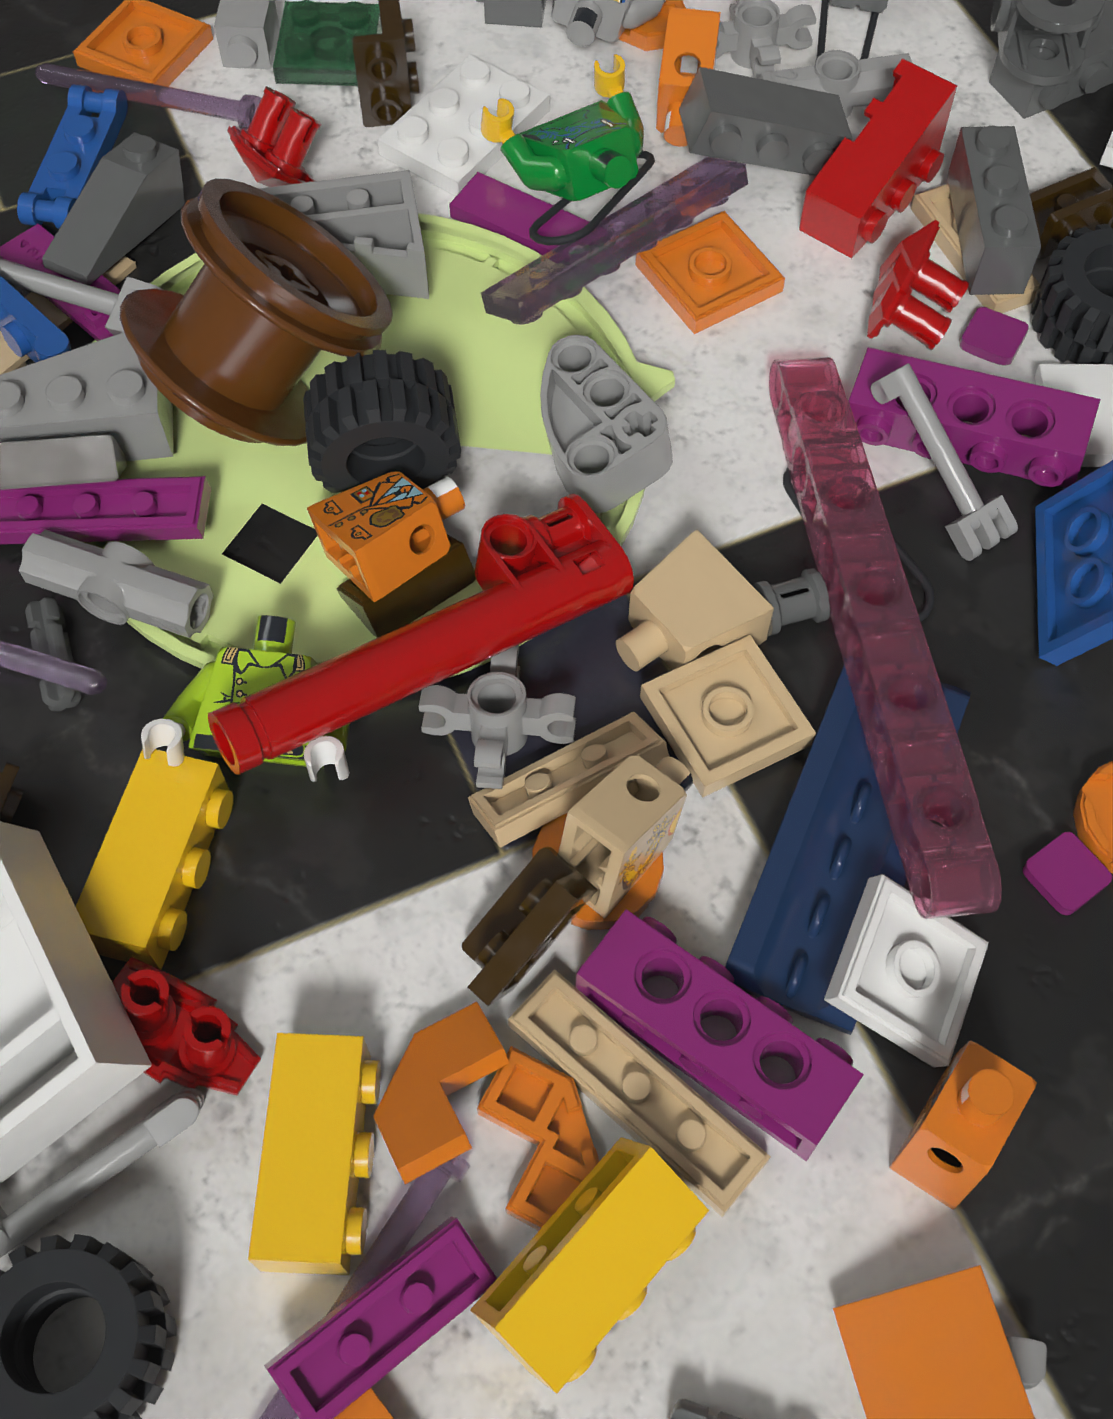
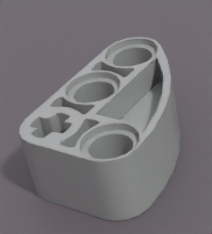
[540,335,673,513]

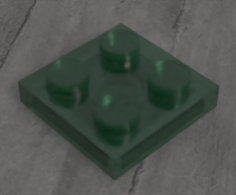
[273,0,382,86]

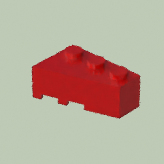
[799,58,958,259]

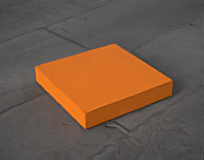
[73,0,213,98]
[635,211,785,334]
[833,1265,1035,1419]

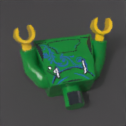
[481,54,644,201]

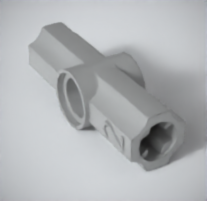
[756,50,913,118]
[19,530,214,638]

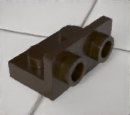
[461,847,598,1006]

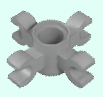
[716,0,817,78]
[418,645,576,789]

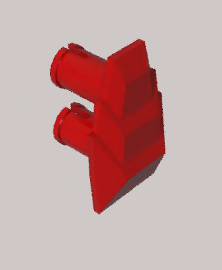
[227,86,322,187]
[867,220,969,350]
[112,957,261,1096]

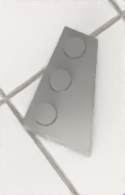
[259,170,429,299]
[0,332,173,461]

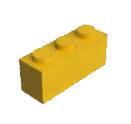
[76,749,233,970]
[248,1033,381,1275]
[470,1137,709,1394]

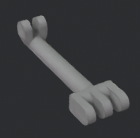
[0,259,163,336]
[871,363,1018,561]
[0,1087,204,1258]

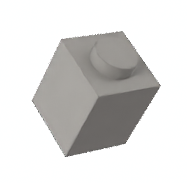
[214,0,280,69]

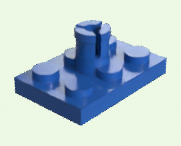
[1035,460,1113,666]

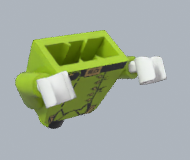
[141,615,350,782]

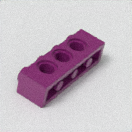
[845,347,1101,488]
[576,909,864,1162]

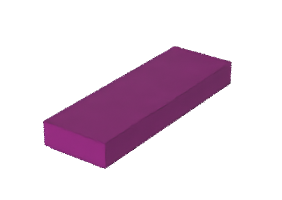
[449,172,611,279]
[264,1217,497,1419]

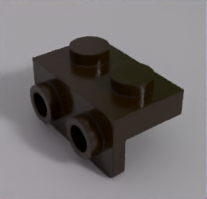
[352,0,420,127]
[1030,167,1113,260]

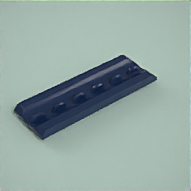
[725,650,971,1035]

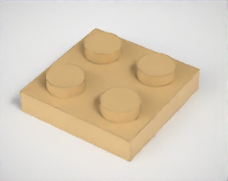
[640,635,816,798]

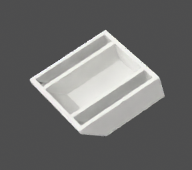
[0,822,152,1184]

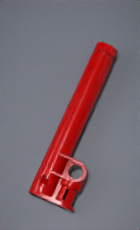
[208,493,634,775]

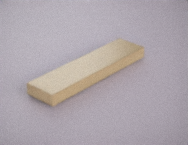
[508,969,771,1217]

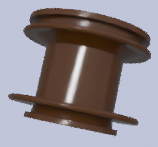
[120,178,393,446]

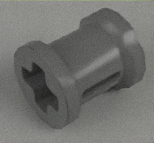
[753,568,830,636]

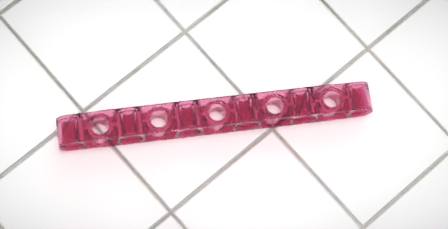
[769,357,1002,919]

